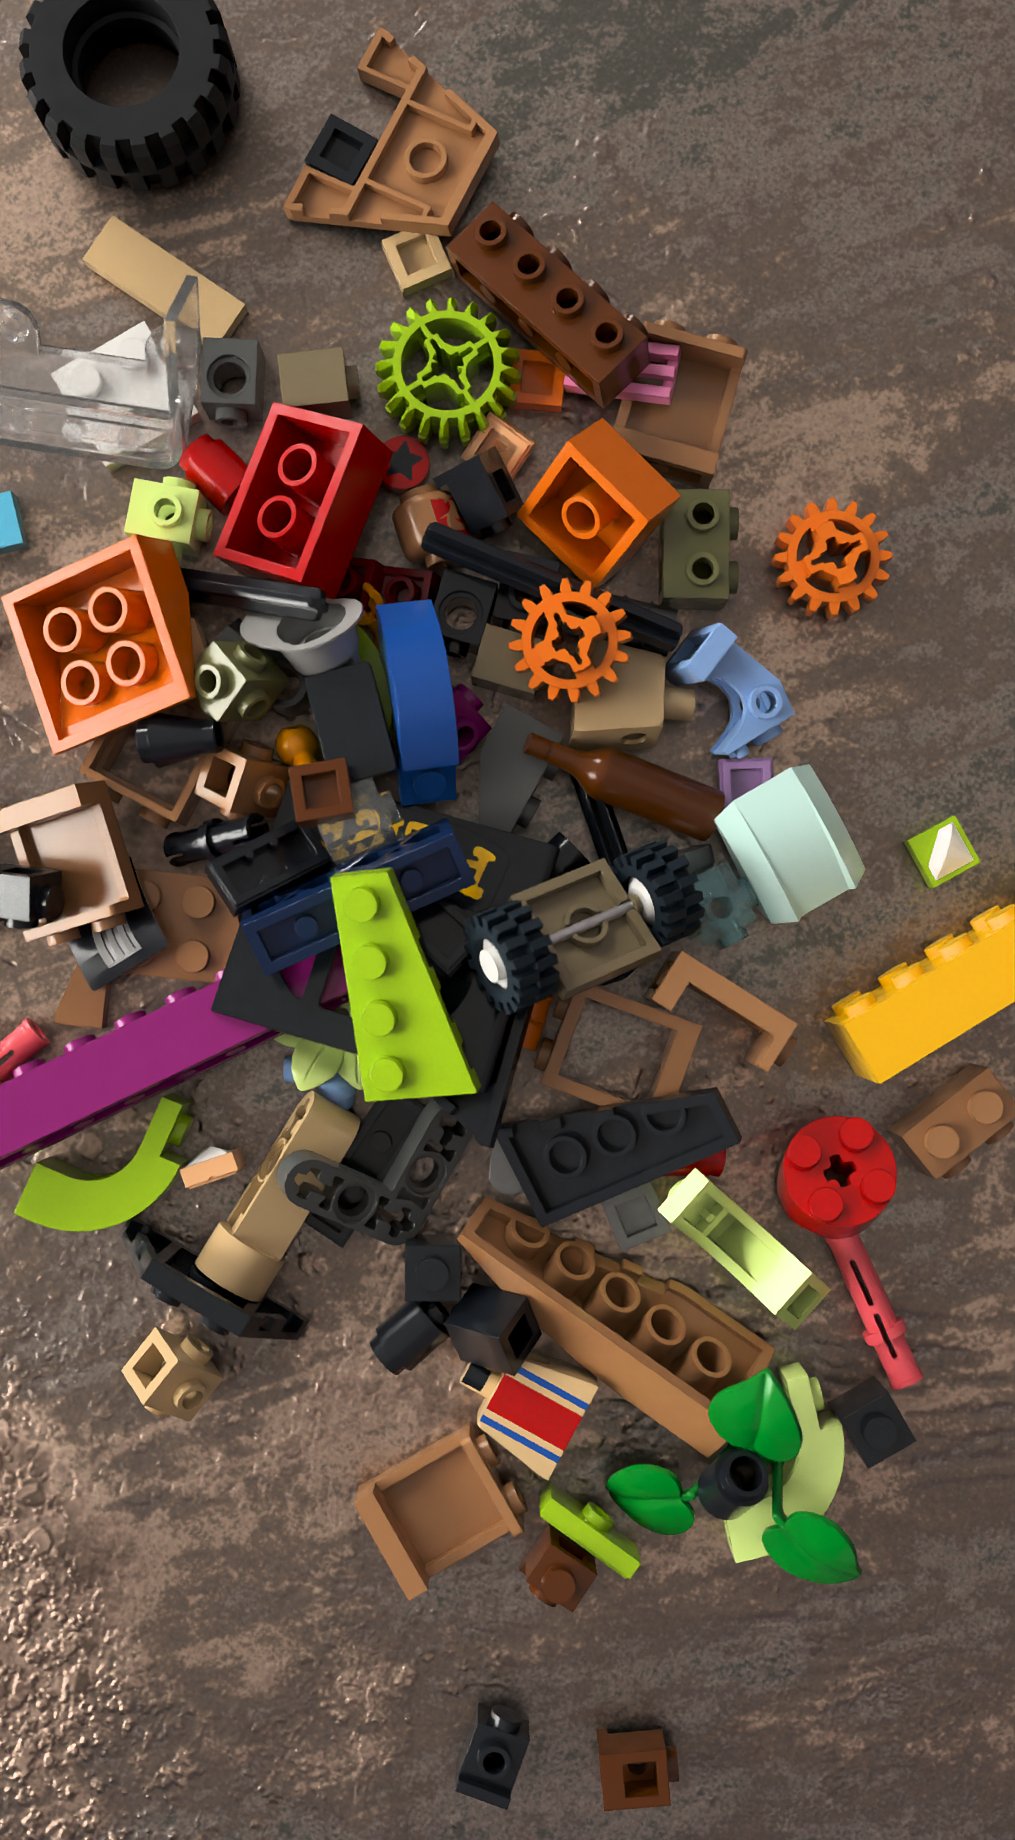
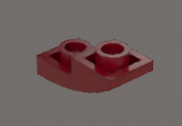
[336,557,441,613]

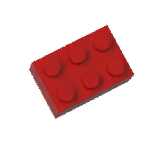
[213,402,393,599]

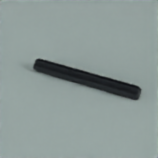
[421,522,683,652]

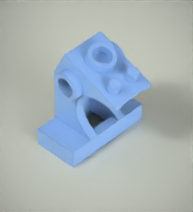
[665,622,795,759]

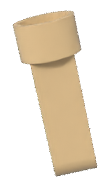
[195,1091,360,1302]

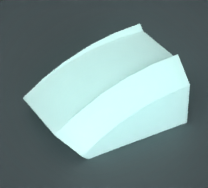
[714,764,865,924]

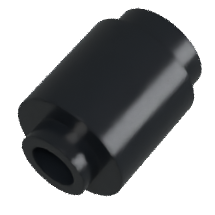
[369,1301,450,1375]
[697,1448,769,1520]

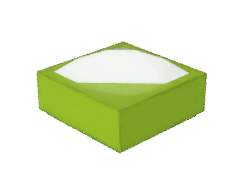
[904,815,981,889]

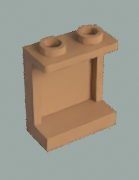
[613,320,748,489]
[0,780,144,947]
[643,951,798,1072]
[354,1422,528,1601]

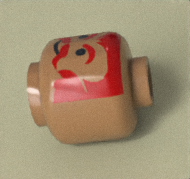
[392,484,469,570]

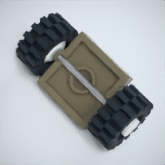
[463,841,705,1014]

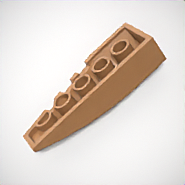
[457,1196,775,1458]

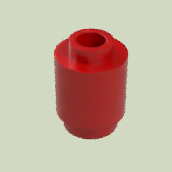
[179,434,248,516]

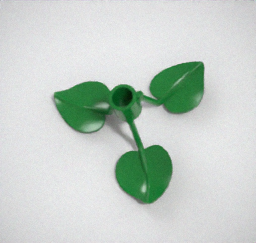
[605,1368,862,1584]

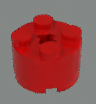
[777,1116,897,1239]

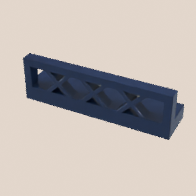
[241,818,476,976]

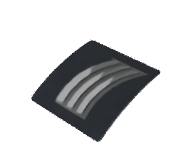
[68,857,168,991]

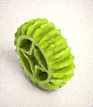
[375,296,521,449]

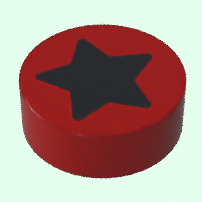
[382,436,430,494]

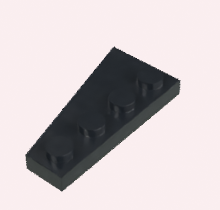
[497,1087,742,1227]

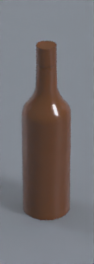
[522,732,725,841]

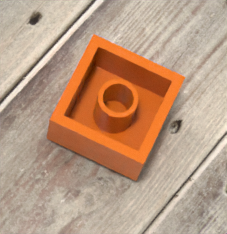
[516,418,681,588]

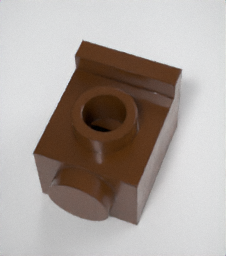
[519,1523,597,1613]
[596,1729,679,1811]

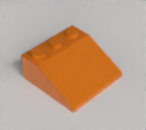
[1,534,196,755]

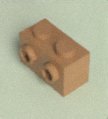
[887,1063,1015,1180]

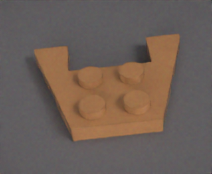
[283,27,500,237]
[53,869,267,1045]

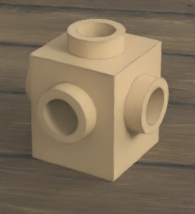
[121,1327,224,1422]

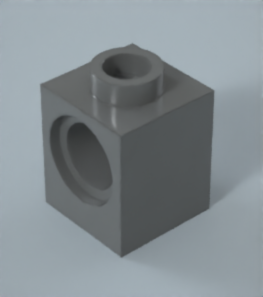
[200,337,266,428]

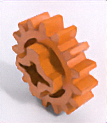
[771,498,893,620]
[509,578,633,704]

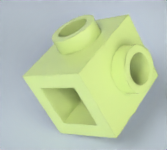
[124,476,214,561]

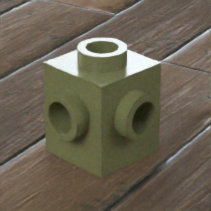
[194,640,290,722]

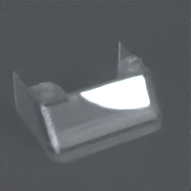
[0,275,201,470]

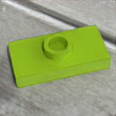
[539,1481,641,1579]

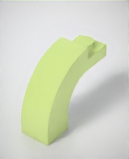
[657,1168,832,1330]
[723,1362,845,1563]

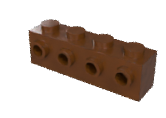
[446,201,650,409]

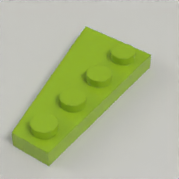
[330,867,481,1102]

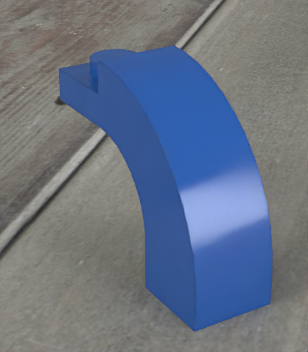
[376,599,459,806]

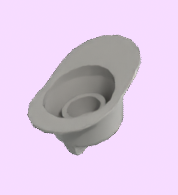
[240,598,364,676]

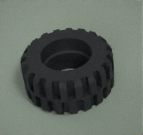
[18,0,240,191]

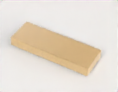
[82,215,248,344]

